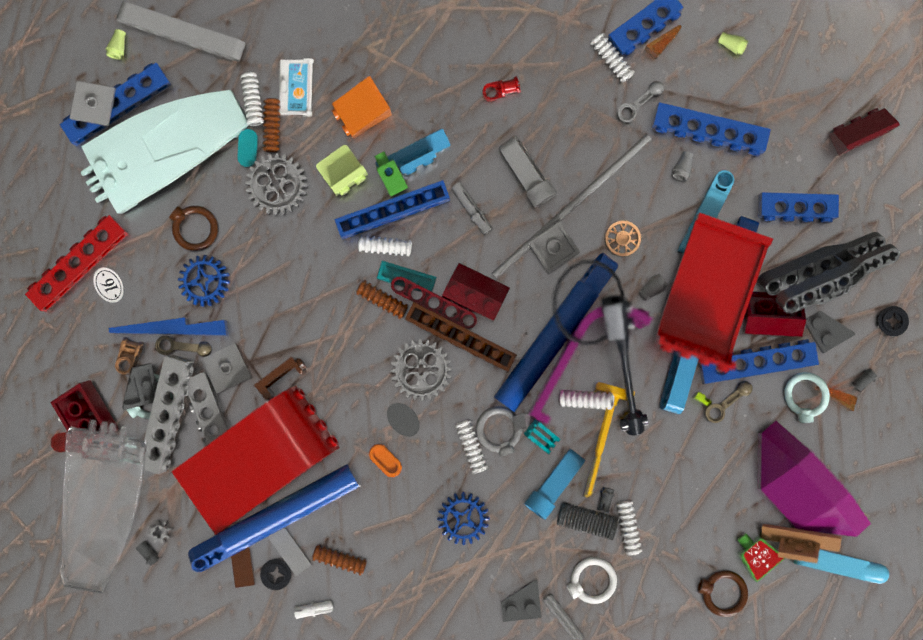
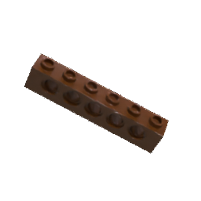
[405,302,517,372]

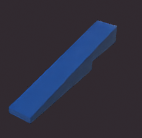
[108,317,229,336]

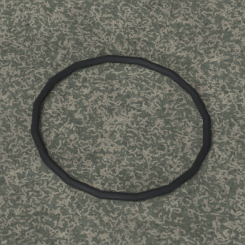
[553,260,624,345]

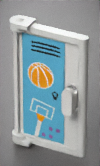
[279,58,314,117]

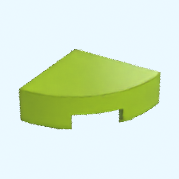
[692,392,712,407]

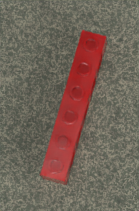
[25,215,129,312]

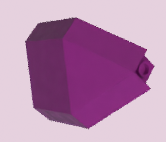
[757,420,871,537]

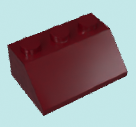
[829,108,900,155]
[442,263,510,322]
[743,292,807,337]
[50,380,119,452]

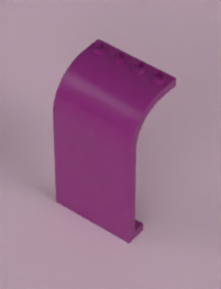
[527,306,653,424]

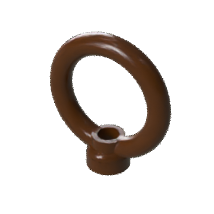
[169,206,218,251]
[697,570,748,617]

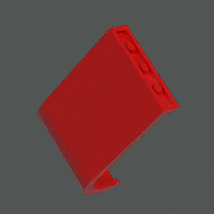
[655,213,773,373]
[172,386,340,535]

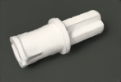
[294,601,333,619]

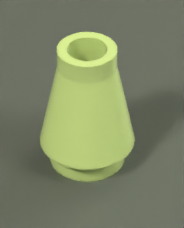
[105,29,126,59]
[718,32,748,55]

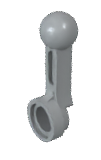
[618,81,664,122]

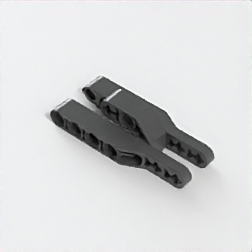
[758,232,900,313]

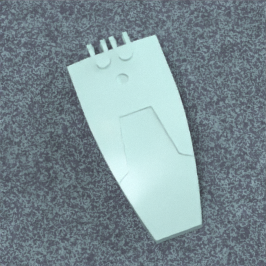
[81,90,249,214]

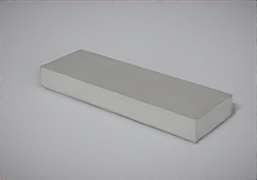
[268,528,312,577]

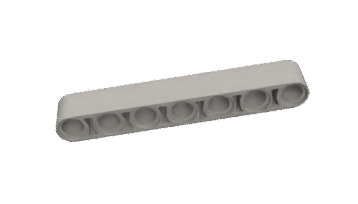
[116,1,246,62]

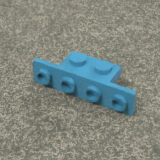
[375,129,450,176]

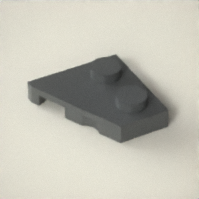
[805,311,856,354]
[122,363,157,410]
[501,580,542,622]

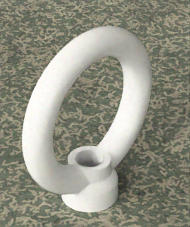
[567,557,617,604]

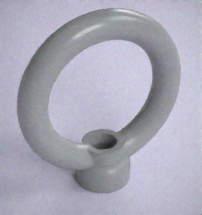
[476,406,522,457]

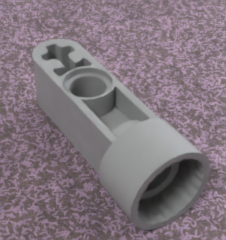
[499,135,557,208]

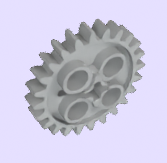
[245,153,308,215]
[390,339,452,401]

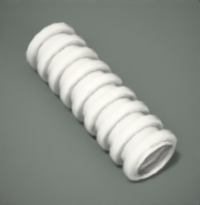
[590,33,635,82]
[240,72,264,126]
[358,235,412,257]
[559,390,614,410]
[455,419,488,474]
[616,500,642,555]

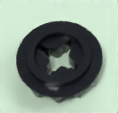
[877,306,909,337]
[260,559,291,590]

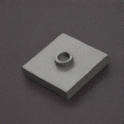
[70,81,116,126]
[527,220,580,273]
[200,343,252,394]

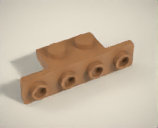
[761,524,841,563]

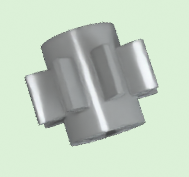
[147,520,172,544]

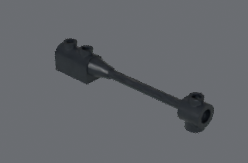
[601,295,648,435]

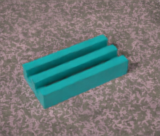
[524,419,561,454]

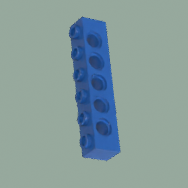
[59,62,172,146]
[652,102,771,156]
[334,180,450,240]
[699,339,819,384]

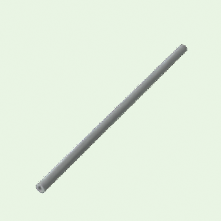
[492,134,652,279]

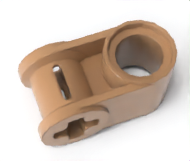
[115,337,144,375]

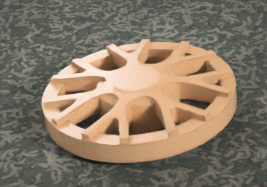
[605,221,641,256]

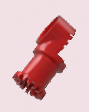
[482,76,521,102]

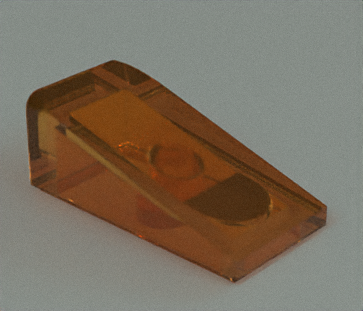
[645,24,681,59]
[816,386,858,411]

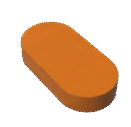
[369,444,402,477]

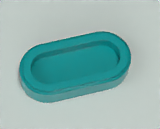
[237,129,258,168]

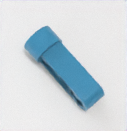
[660,351,698,414]
[524,448,586,520]

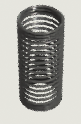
[557,502,619,540]

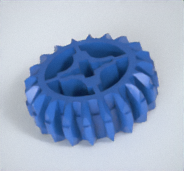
[178,255,230,307]
[437,492,490,545]

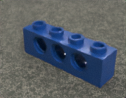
[608,0,684,56]
[758,192,839,223]

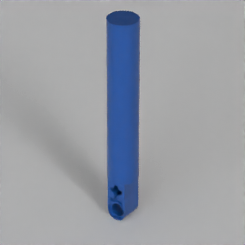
[494,253,618,412]
[188,464,359,572]

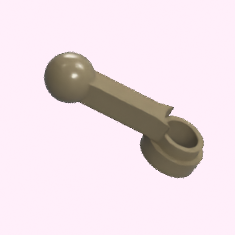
[155,336,212,357]
[705,381,753,423]

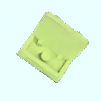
[316,145,368,196]

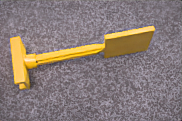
[583,382,635,498]

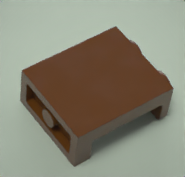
[254,357,307,401]

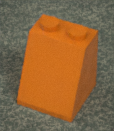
[331,76,392,139]

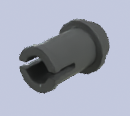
[852,368,877,393]
[597,487,615,513]
[136,541,160,566]

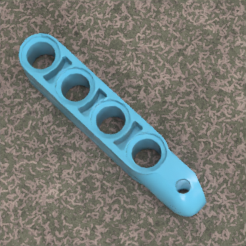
[678,170,735,253]
[793,549,889,584]

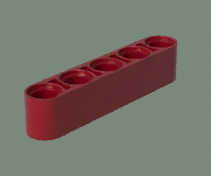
[391,277,477,329]

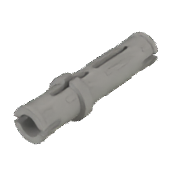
[451,181,493,235]

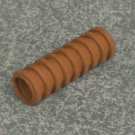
[262,98,281,152]
[356,280,408,319]
[312,544,367,576]

